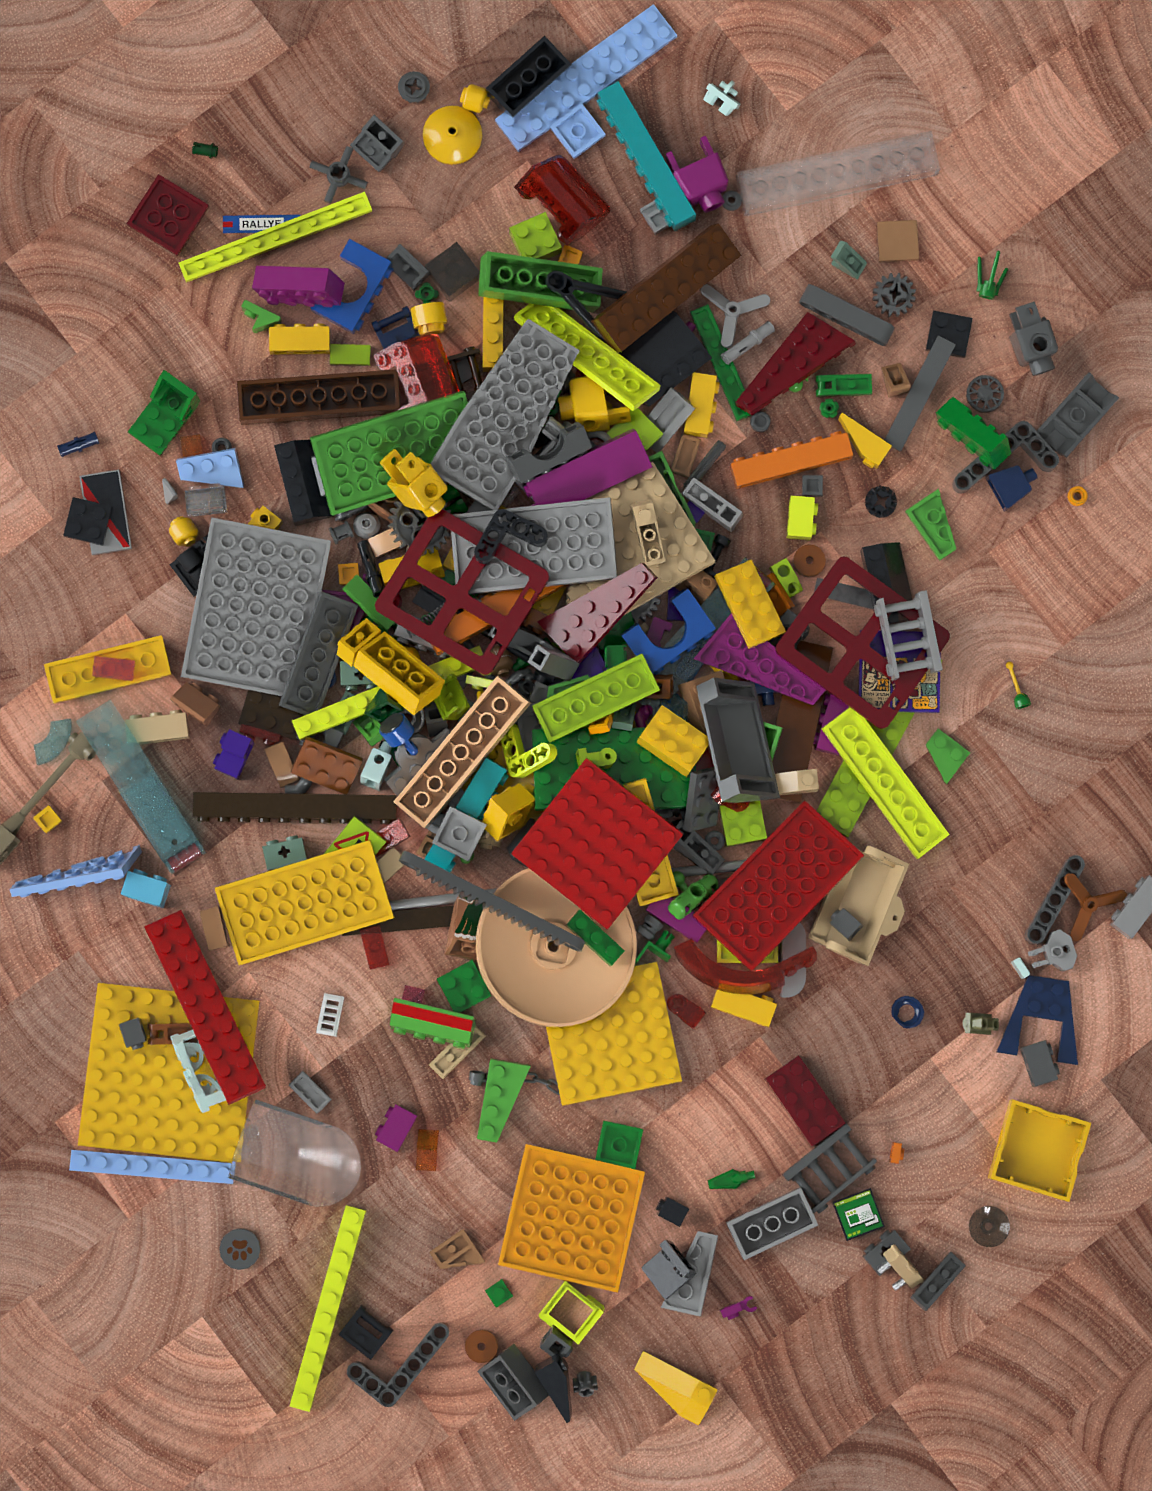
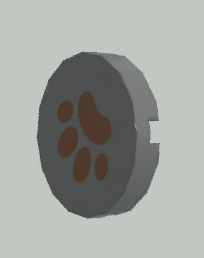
[219,1228,261,1270]

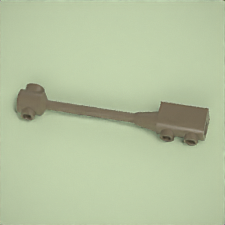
[0,732,98,865]

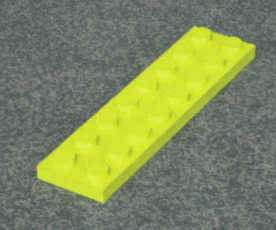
[514,304,661,411]
[821,707,950,859]

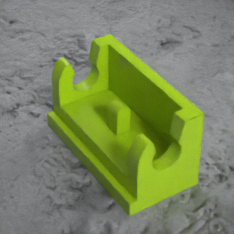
[434,674,471,720]

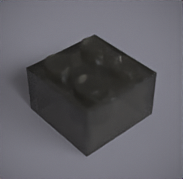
[425,242,480,302]

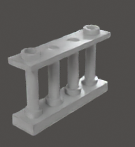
[874,590,943,681]

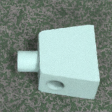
[360,741,392,791]

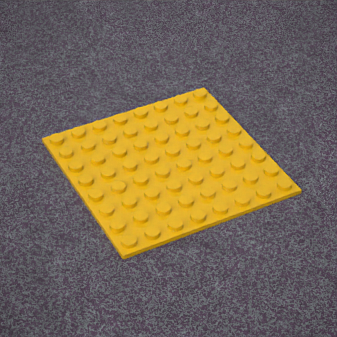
[78,983,260,1164]

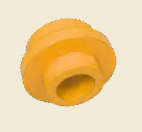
[1067,486,1088,506]

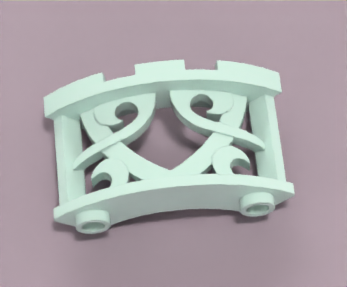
[170,1030,226,1113]

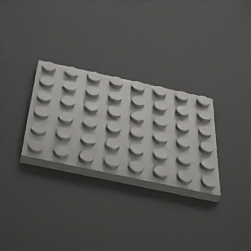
[181,517,331,696]

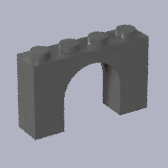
[488,626,579,681]

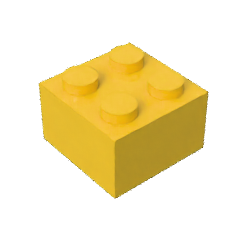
[482,783,535,841]

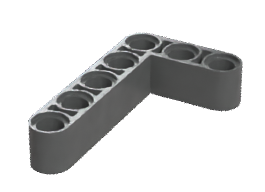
[952,421,1059,494]
[347,1322,450,1407]

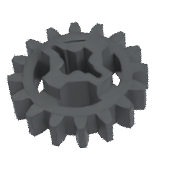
[872,273,916,317]

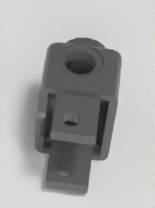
[1009,301,1058,376]

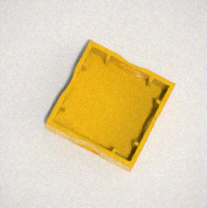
[988,1099,1091,1202]

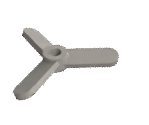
[700,284,770,348]

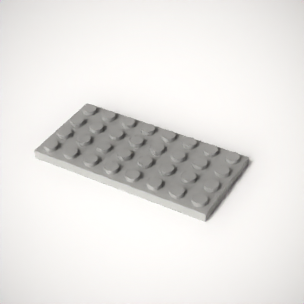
[451,497,618,595]

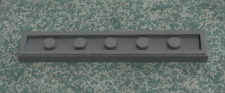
[884,336,956,452]

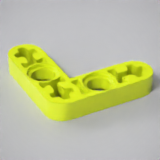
[501,723,557,778]

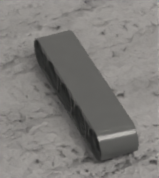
[799,284,895,346]
[1025,855,1085,945]

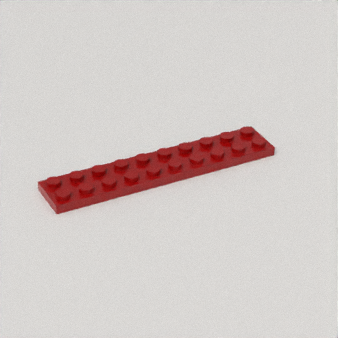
[144,910,266,1105]

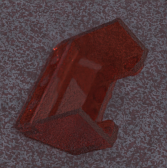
[514,155,610,246]
[373,333,460,410]

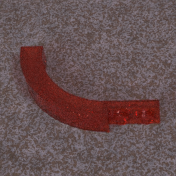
[674,938,817,994]

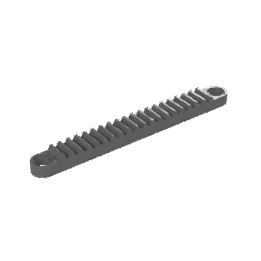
[399,851,585,952]

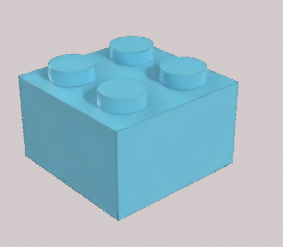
[121,869,171,908]

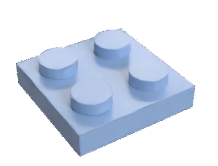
[550,103,606,159]

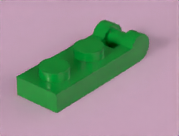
[815,374,872,397]

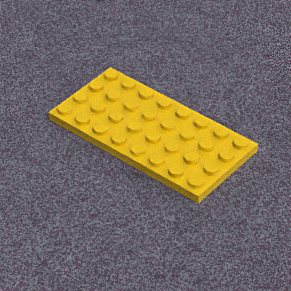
[214,840,395,965]

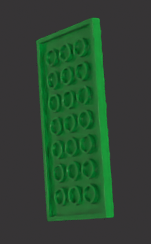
[532,728,696,811]

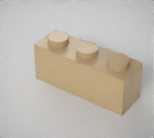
[125,710,190,746]

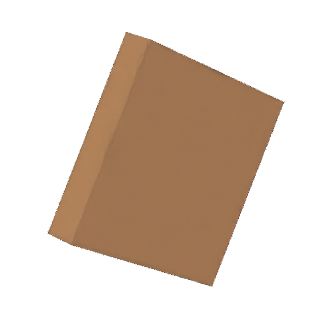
[877,220,919,262]

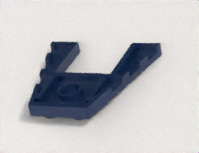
[996,975,1078,1065]

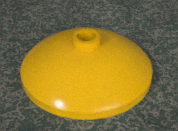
[423,106,482,165]

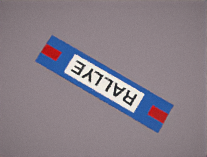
[223,215,300,233]

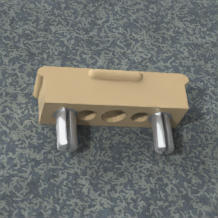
[877,1244,924,1291]

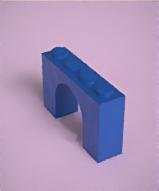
[310,239,393,334]
[620,588,716,675]

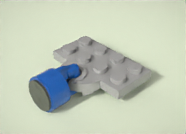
[379,713,450,797]

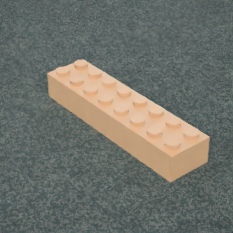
[394,676,531,828]

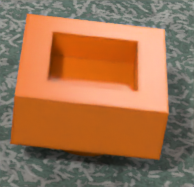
[889,1142,905,1164]

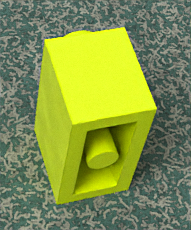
[786,496,818,540]

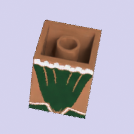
[445,894,483,961]

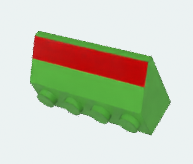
[390,998,476,1049]

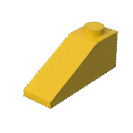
[838,413,892,469]

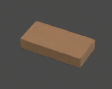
[671,434,701,478]

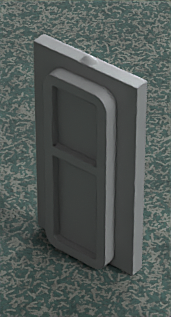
[647,387,696,453]

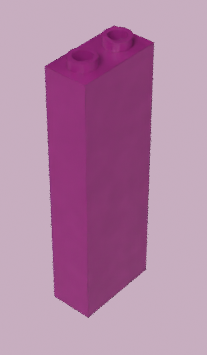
[523,429,653,506]

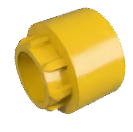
[410,302,448,336]

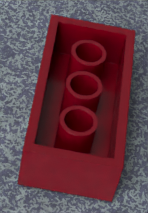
[764,1055,845,1147]

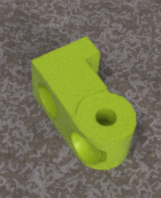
[769,558,803,598]
[576,748,617,769]

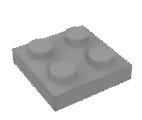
[432,806,487,861]

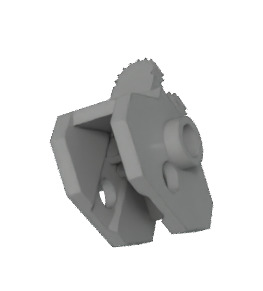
[1028,930,1077,971]

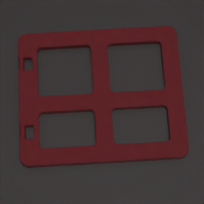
[375,509,549,675]
[775,556,950,729]

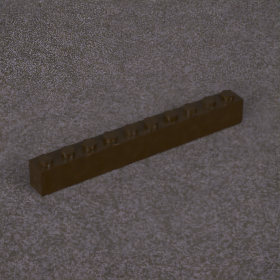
[192,792,397,825]

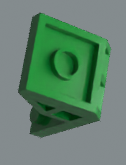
[128,370,200,457]

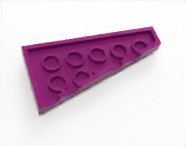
[694,613,825,706]

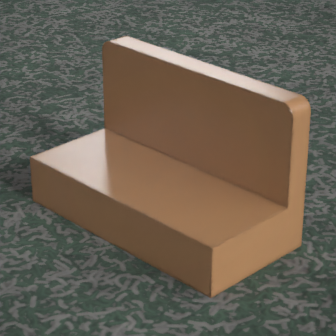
[200,906,229,951]

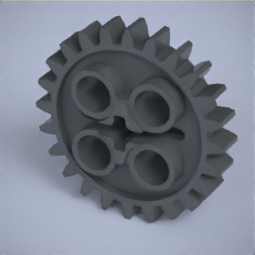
[387,501,451,556]

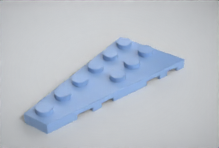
[10,845,142,898]

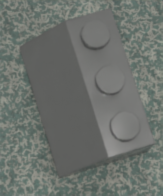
[477,1344,549,1421]

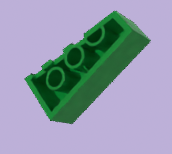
[936,397,1011,470]

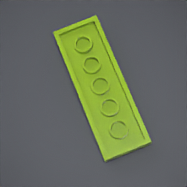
[532,654,660,743]

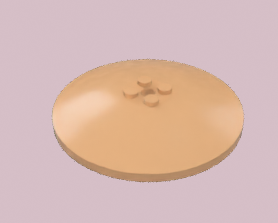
[476,868,637,1027]

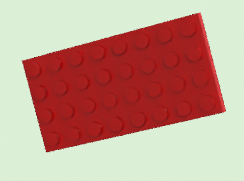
[693,800,864,972]

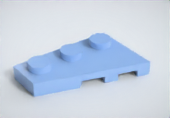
[176,448,244,488]

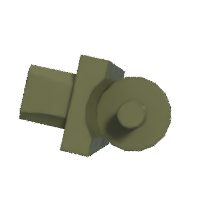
[962,1013,999,1035]

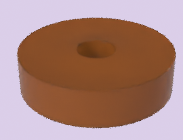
[793,544,826,577]
[465,1329,498,1363]

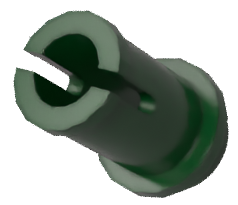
[192,142,218,159]

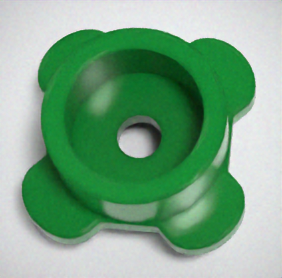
[415,282,439,304]

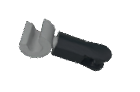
[534,417,565,448]

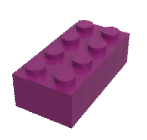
[252,265,345,307]

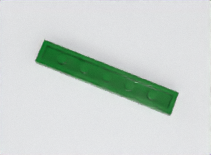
[690,304,752,422]

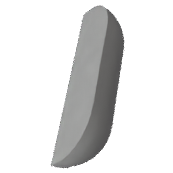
[777,923,806,998]

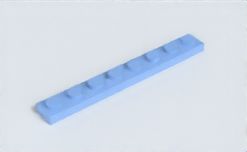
[69,1150,235,1184]

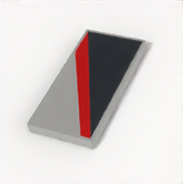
[79,470,132,555]

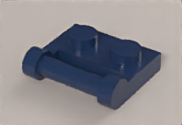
[371,306,423,356]

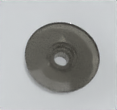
[969,1206,1010,1247]

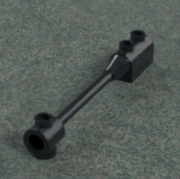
[412,585,556,686]

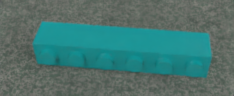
[424,757,509,872]

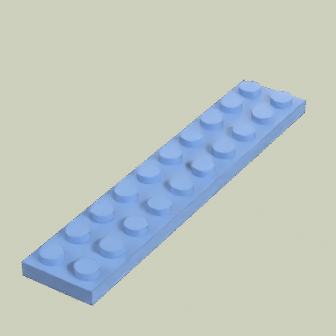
[495,4,677,152]

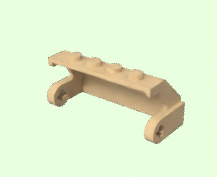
[808,846,909,966]

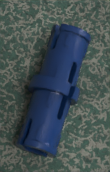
[57,431,100,457]

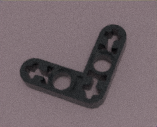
[474,509,548,564]

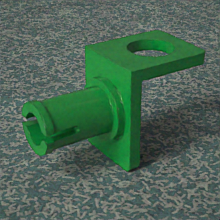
[635,930,675,964]

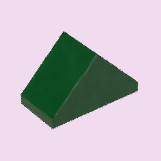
[364,688,404,723]

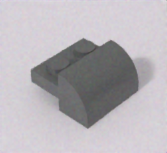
[350,115,404,172]

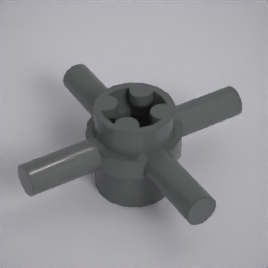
[309,146,368,204]

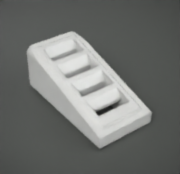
[316,993,344,1037]

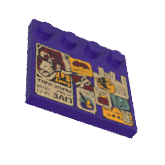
[858,630,941,713]

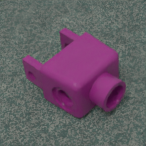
[665,135,729,213]

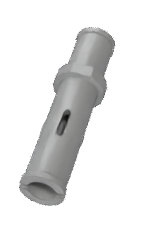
[721,321,775,365]

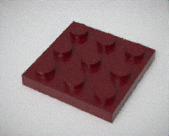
[126,174,210,257]

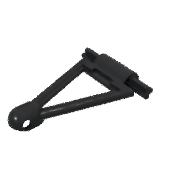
[545,271,627,346]

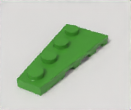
[477,1058,531,1143]

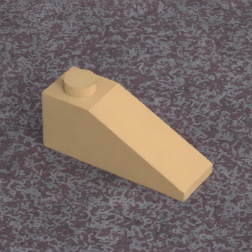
[775,769,819,795]

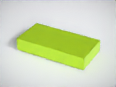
[330,344,371,366]

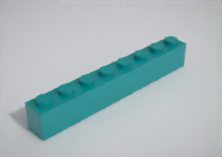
[596,81,696,231]

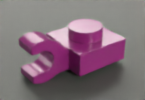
[719,1296,757,1320]

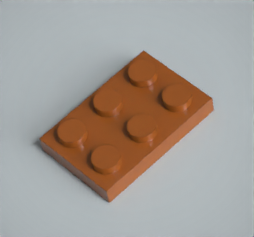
[291,736,363,794]

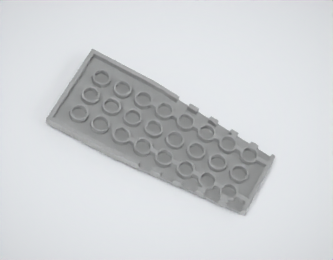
[430,319,579,510]

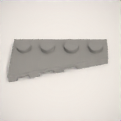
[661,1231,718,1317]

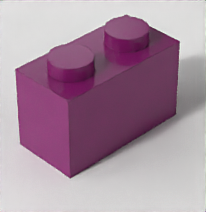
[375,1104,417,1152]

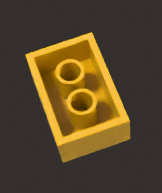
[636,705,709,777]

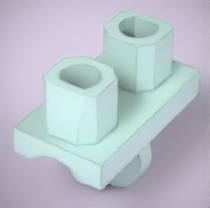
[703,81,741,116]

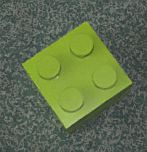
[509,212,562,260]
[719,800,767,847]

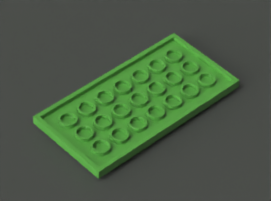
[310,391,468,516]

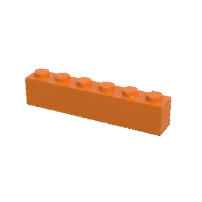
[730,431,853,490]

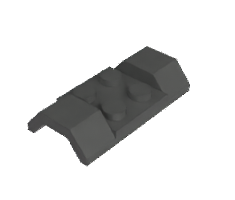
[1037,372,1119,458]

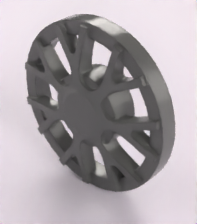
[966,375,1004,413]

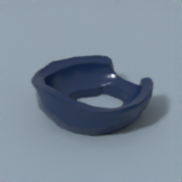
[891,996,924,1029]

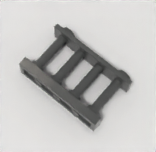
[782,1123,877,1213]

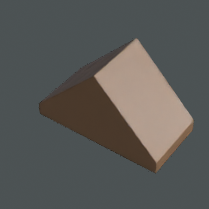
[881,363,910,398]

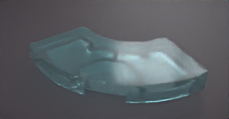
[34,718,72,765]

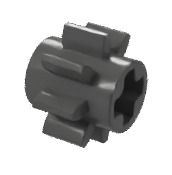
[572,1371,598,1397]

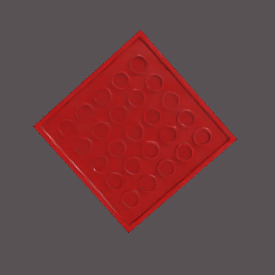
[511,757,684,930]

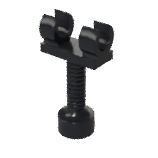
[702,534,731,589]

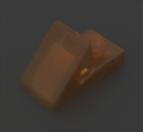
[416,1129,439,1171]

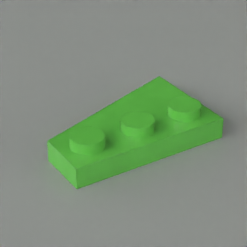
[905,488,957,561]

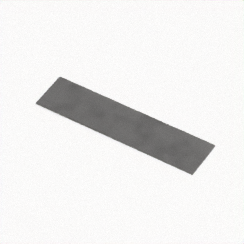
[814,578,873,609]

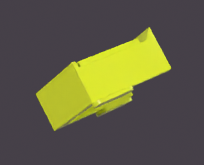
[539,1281,605,1345]

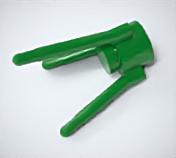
[976,251,1008,300]

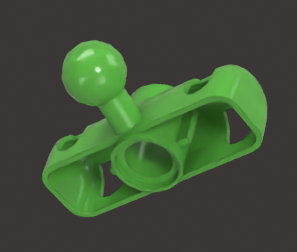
[668,871,719,920]

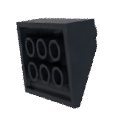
[617,310,712,407]

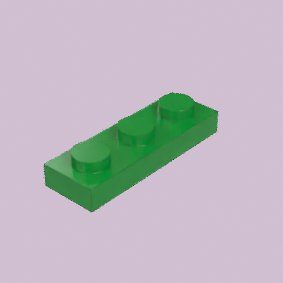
[565,910,625,966]

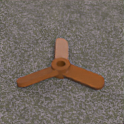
[1064,873,1127,941]

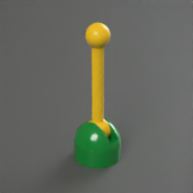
[1006,661,1031,710]

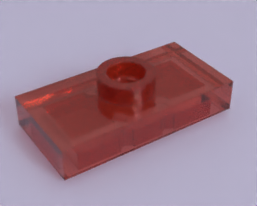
[360,925,390,970]

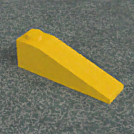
[634,1351,718,1425]

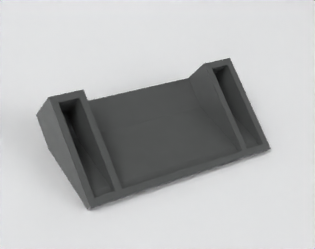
[696,678,780,803]

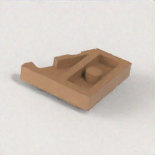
[429,1229,485,1269]

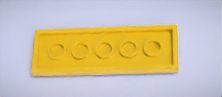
[44,635,172,704]
[623,778,679,906]

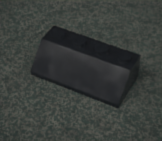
[486,35,572,118]
[274,439,334,526]
[860,542,912,625]

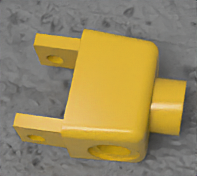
[558,376,631,432]
[379,449,447,517]

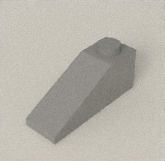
[682,477,743,532]

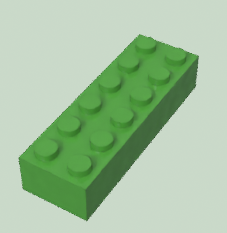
[478,251,603,313]

